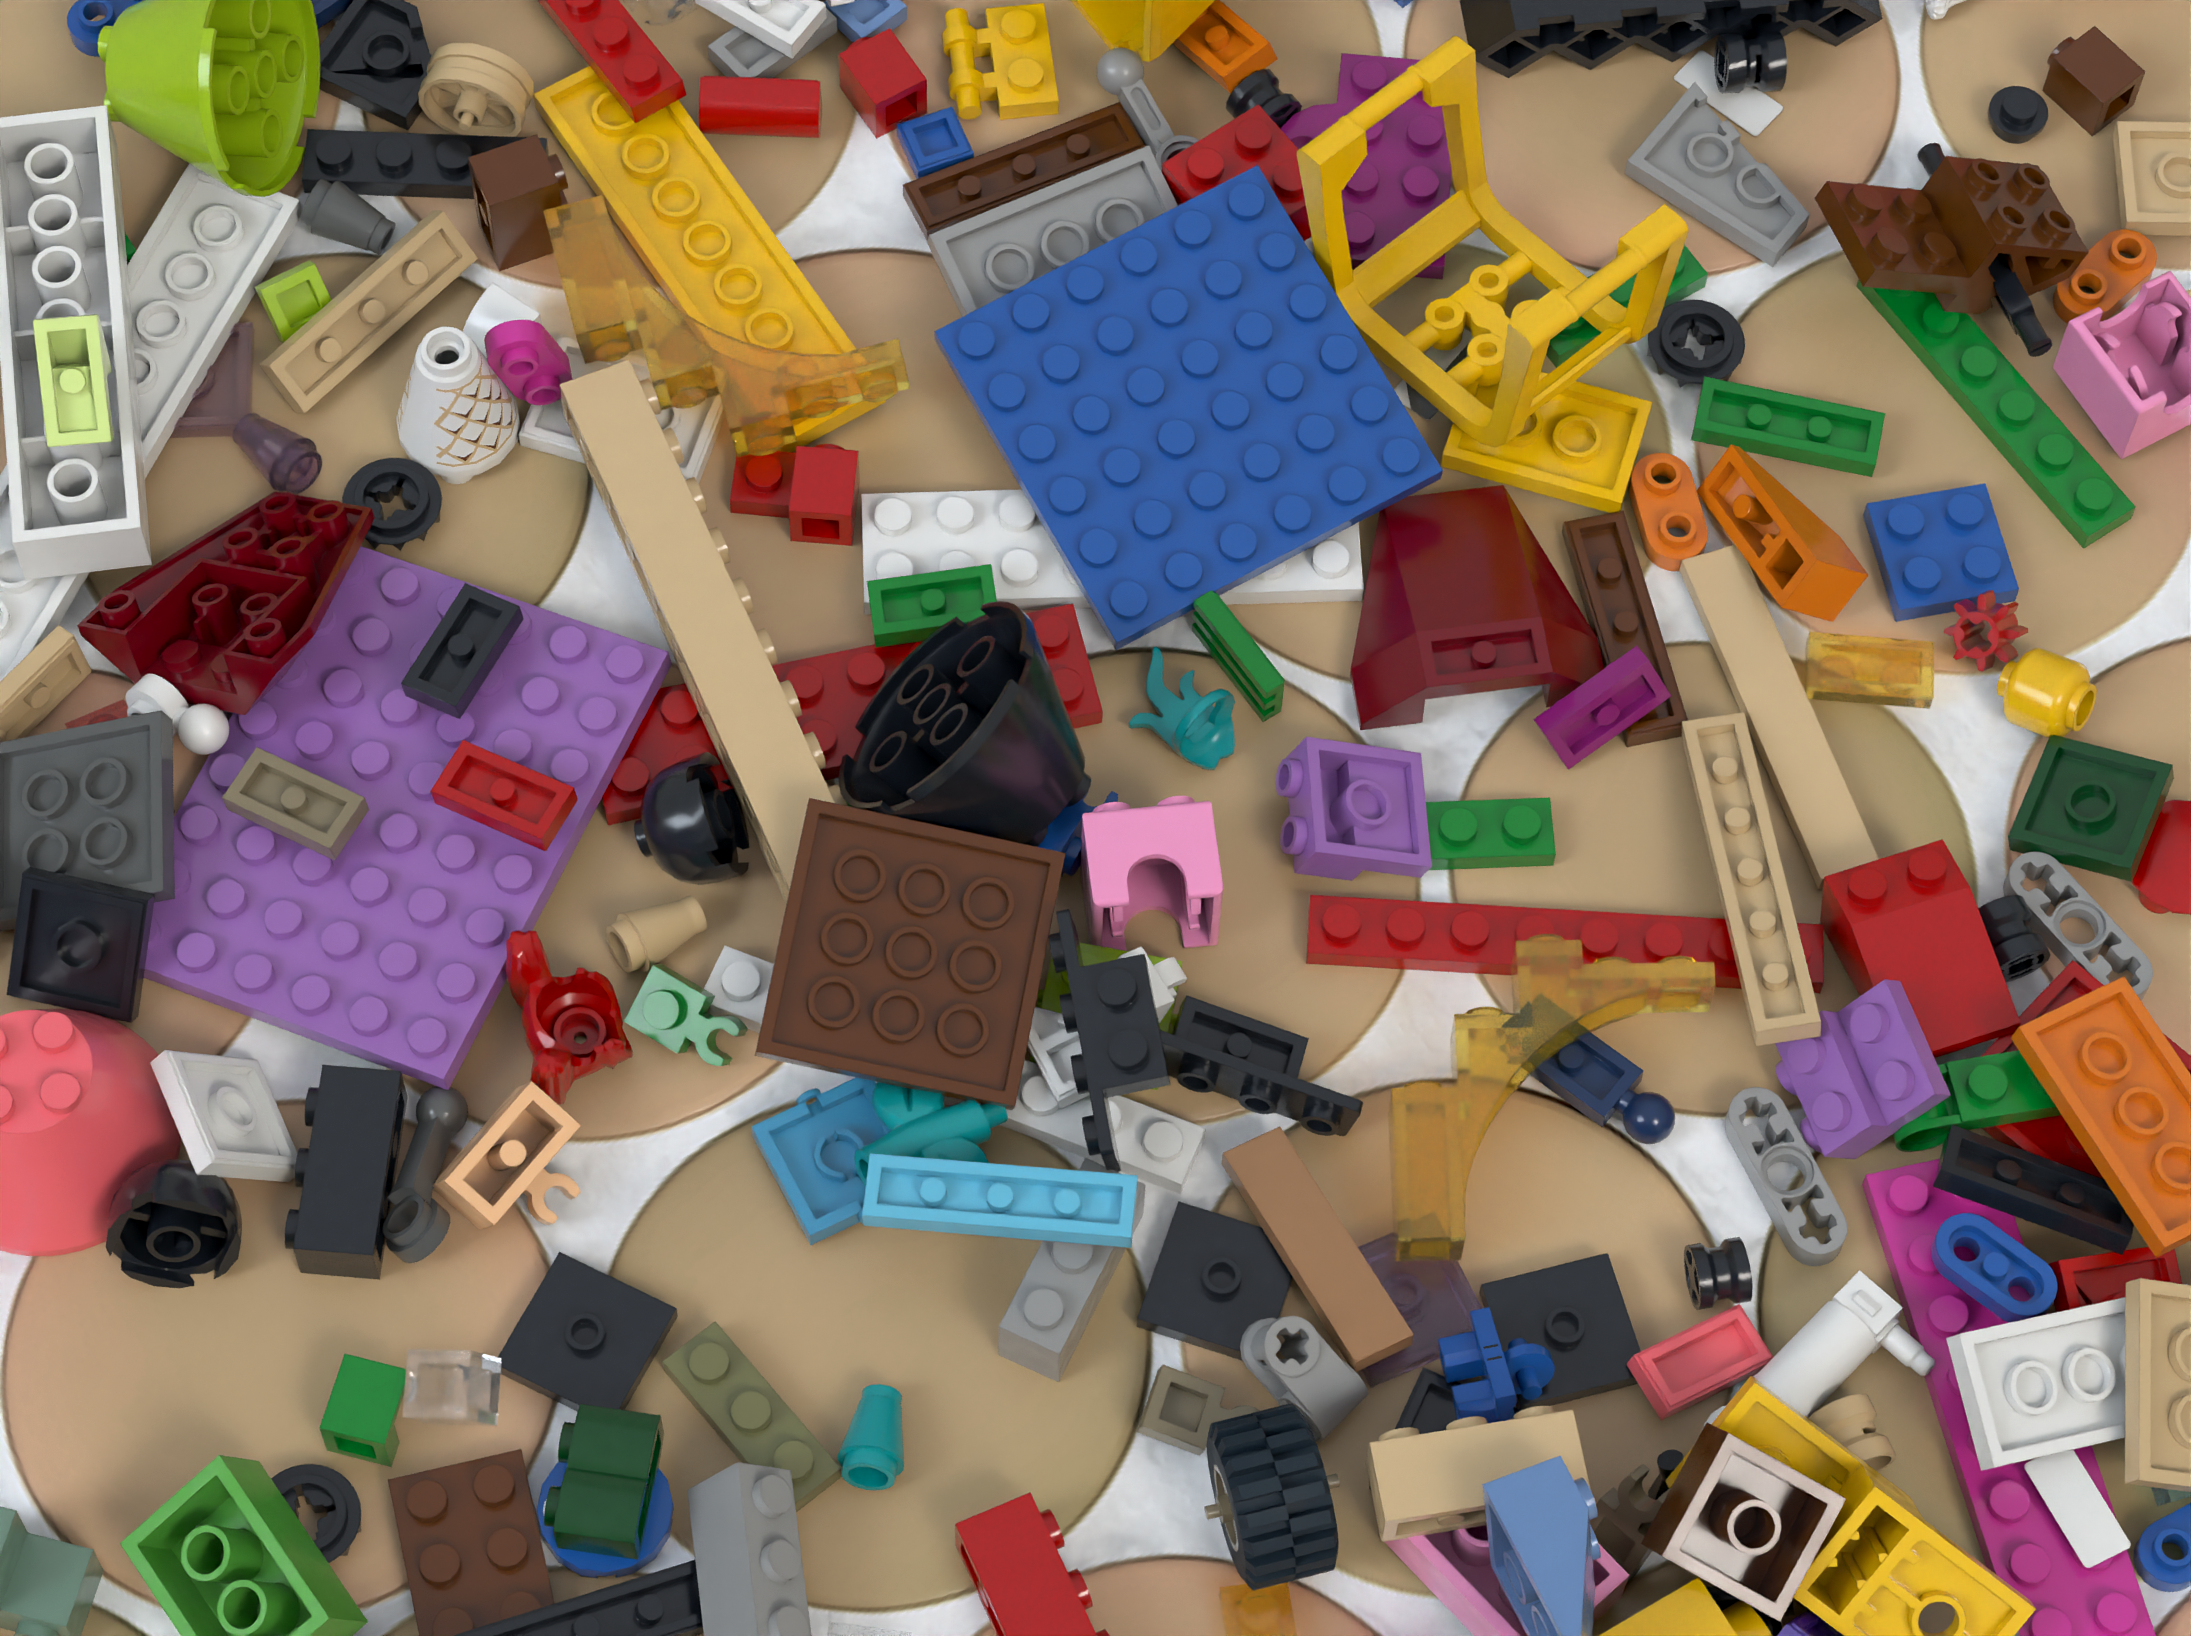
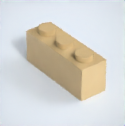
[1366,1406,1590,1542]

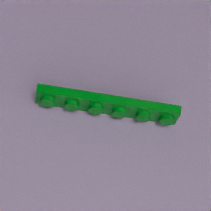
[1856,279,2136,549]

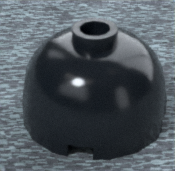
[634,752,750,885]
[106,1159,242,1288]

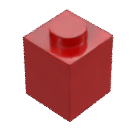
[839,28,927,139]
[789,444,860,546]

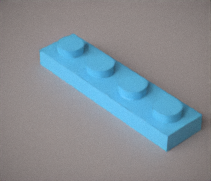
[862,1153,1138,1248]

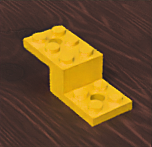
[1666,1376,2036,1636]

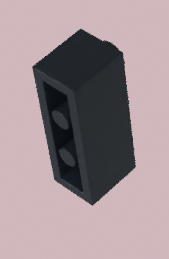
[285,1065,408,1280]

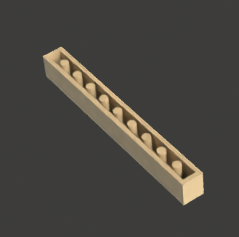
[559,360,847,903]

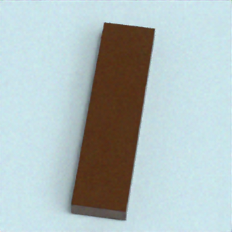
[903,102,1145,240]
[1562,511,1688,747]

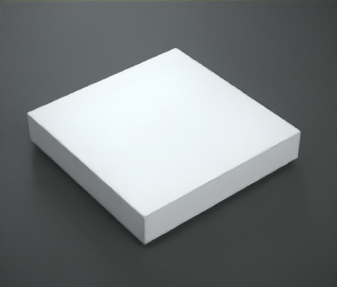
[150,1050,297,1182]

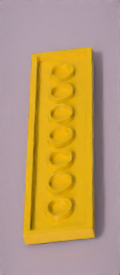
[533,66,886,452]

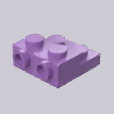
[1276,737,1432,881]
[1775,979,1951,1159]

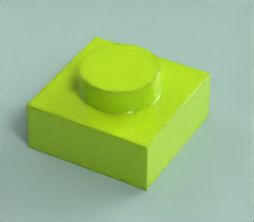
[255,260,331,343]

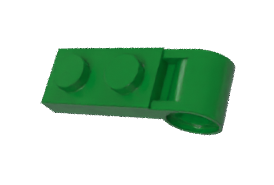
[1893,1050,2061,1152]

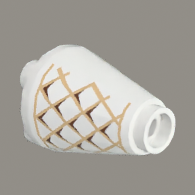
[396,327,521,484]

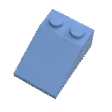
[1483,1456,1601,1636]

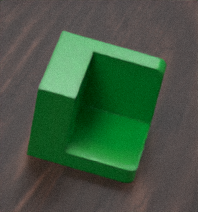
[319,1354,409,1467]

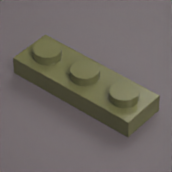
[662,1321,842,1512]

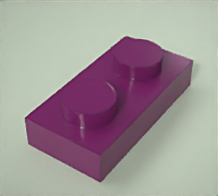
[1533,646,1671,770]

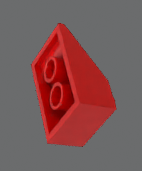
[1820,839,2021,1058]

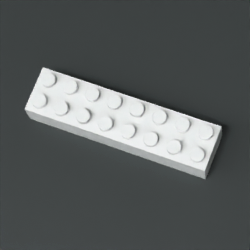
[0,105,152,580]

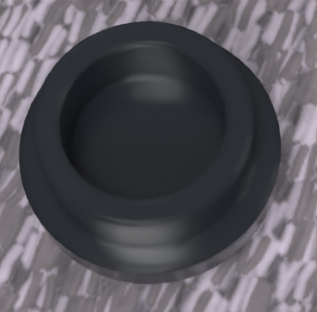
[1988,86,2048,144]

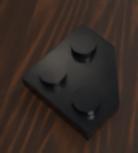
[320,0,431,131]

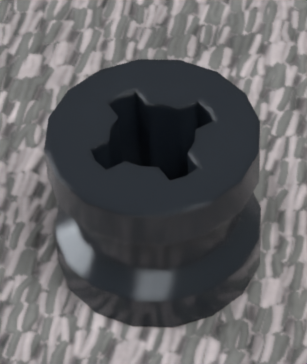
[1226,69,1302,129]
[1684,1237,1753,1310]

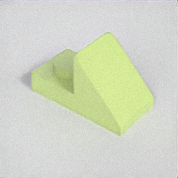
[33,314,114,447]

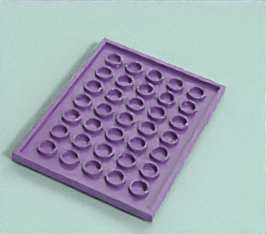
[144,546,672,1090]

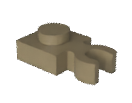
[1137,1365,1260,1456]
[1590,1464,1671,1582]

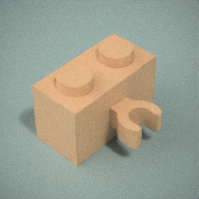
[432,1081,581,1230]

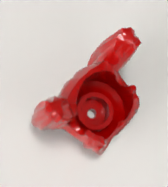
[506,930,633,1105]

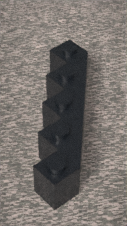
[1460,0,1883,78]

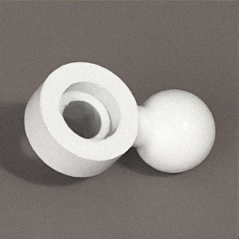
[125,674,229,755]

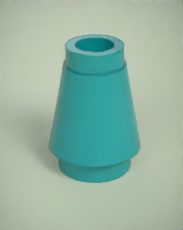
[837,1384,904,1491]

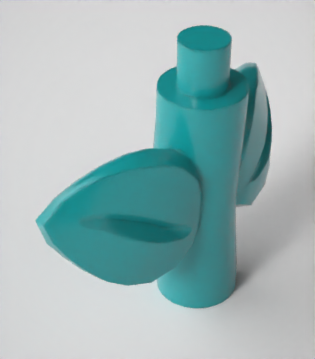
[854,1082,1008,1186]

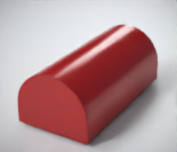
[699,76,822,138]

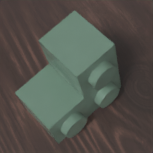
[0,1506,104,1636]

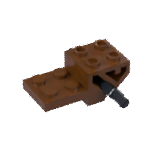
[1815,143,2089,357]

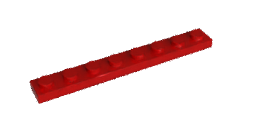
[1306,895,1824,993]

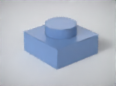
[823,0,907,42]

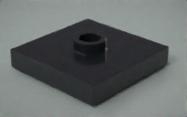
[7,867,155,1023]
[1137,1201,1293,1363]
[494,1252,678,1412]
[1479,1253,1641,1410]

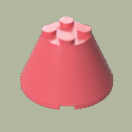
[0,1009,182,1256]

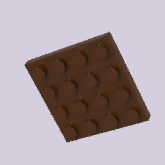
[755,798,1065,1110]

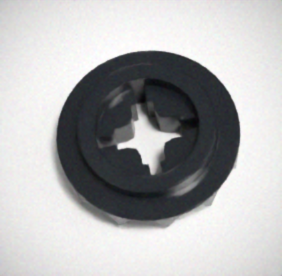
[1647,300,1745,388]
[342,458,443,551]
[271,1464,361,1563]

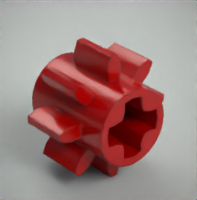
[1944,590,2028,672]

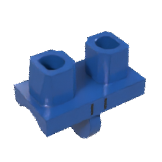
[1438,1307,1555,1423]

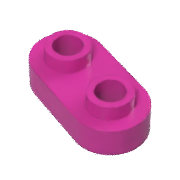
[484,320,573,406]

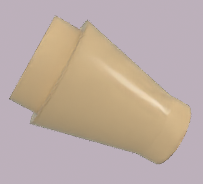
[606,895,707,973]

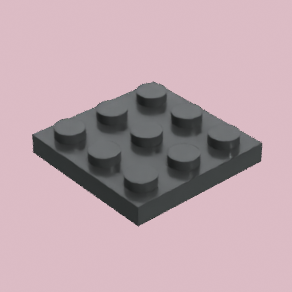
[0,710,175,931]

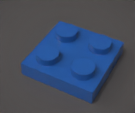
[1863,483,2019,622]

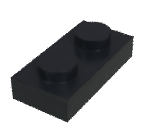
[401,583,524,719]

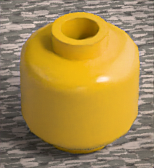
[1997,648,2097,738]

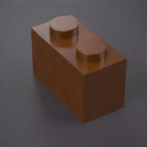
[468,134,572,271]

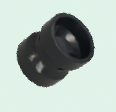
[1714,32,1787,94]
[1978,895,2051,982]

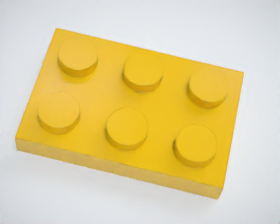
[1441,372,1653,513]

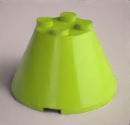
[98,0,320,197]

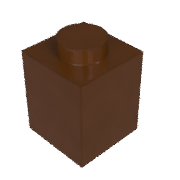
[2042,26,2146,136]

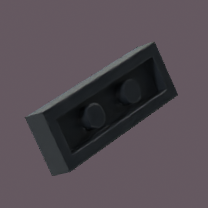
[1933,1125,2134,1255]

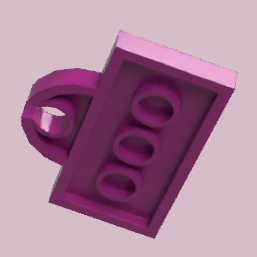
[1281,53,1452,280]

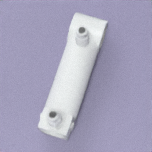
[1702,1270,1935,1461]

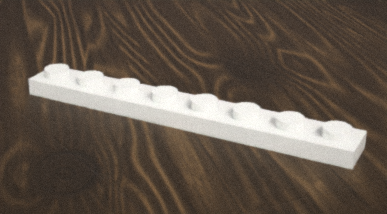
[704,946,1206,1194]

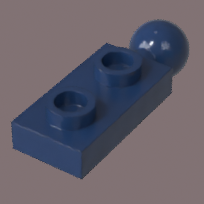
[1499,995,1675,1144]

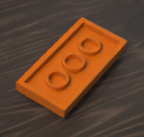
[2011,976,2191,1258]

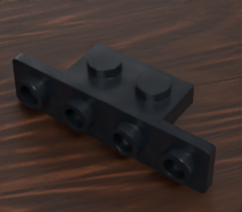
[1048,909,1171,1172]
[1160,995,1363,1136]

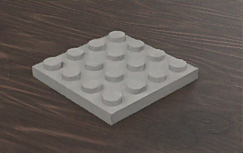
[927,145,1178,317]

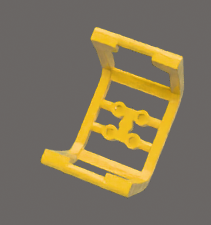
[1296,36,1689,448]

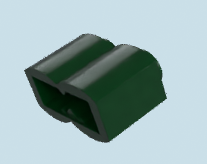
[544,1404,664,1560]

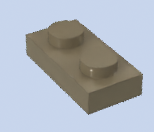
[222,747,369,860]

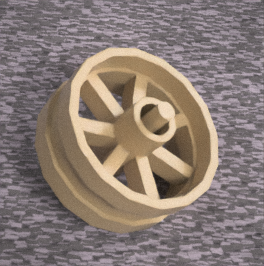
[418,43,534,137]

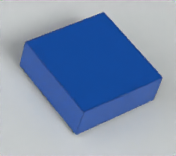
[897,107,974,179]

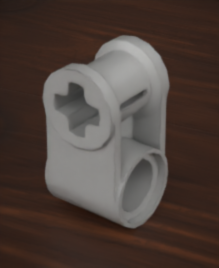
[1240,1316,1368,1442]

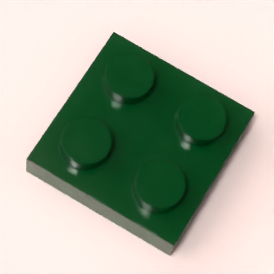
[2008,735,2174,882]

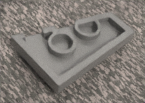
[1625,82,1810,267]

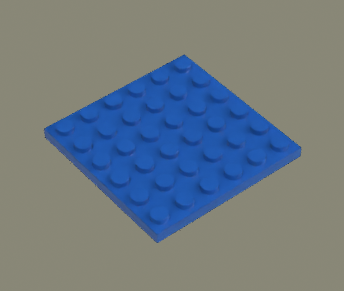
[934,165,1443,650]

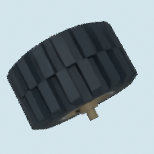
[1204,1403,1340,1590]

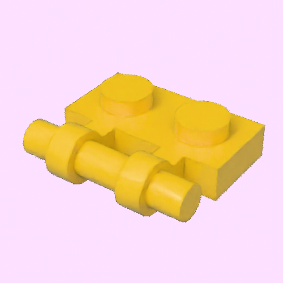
[941,3,1059,120]

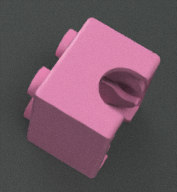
[2053,271,2191,459]
[1080,796,1223,951]

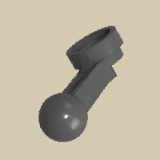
[383,1086,468,1263]

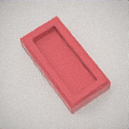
[1626,1304,1773,1421]

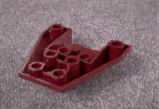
[1350,485,1604,730]
[77,491,375,715]

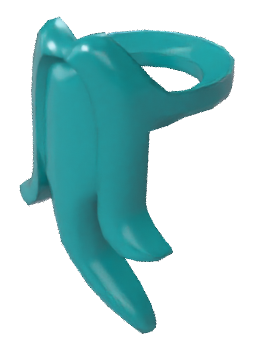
[1128,647,1235,770]

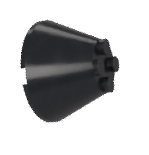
[839,601,1092,847]

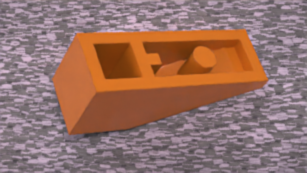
[1697,444,1868,622]

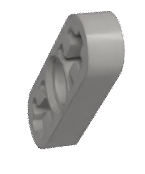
[2003,852,2153,1001]
[1725,1087,1848,1266]

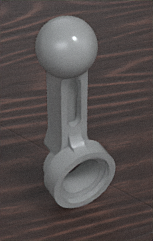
[1097,48,1199,170]

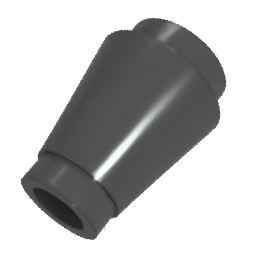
[300,178,396,255]

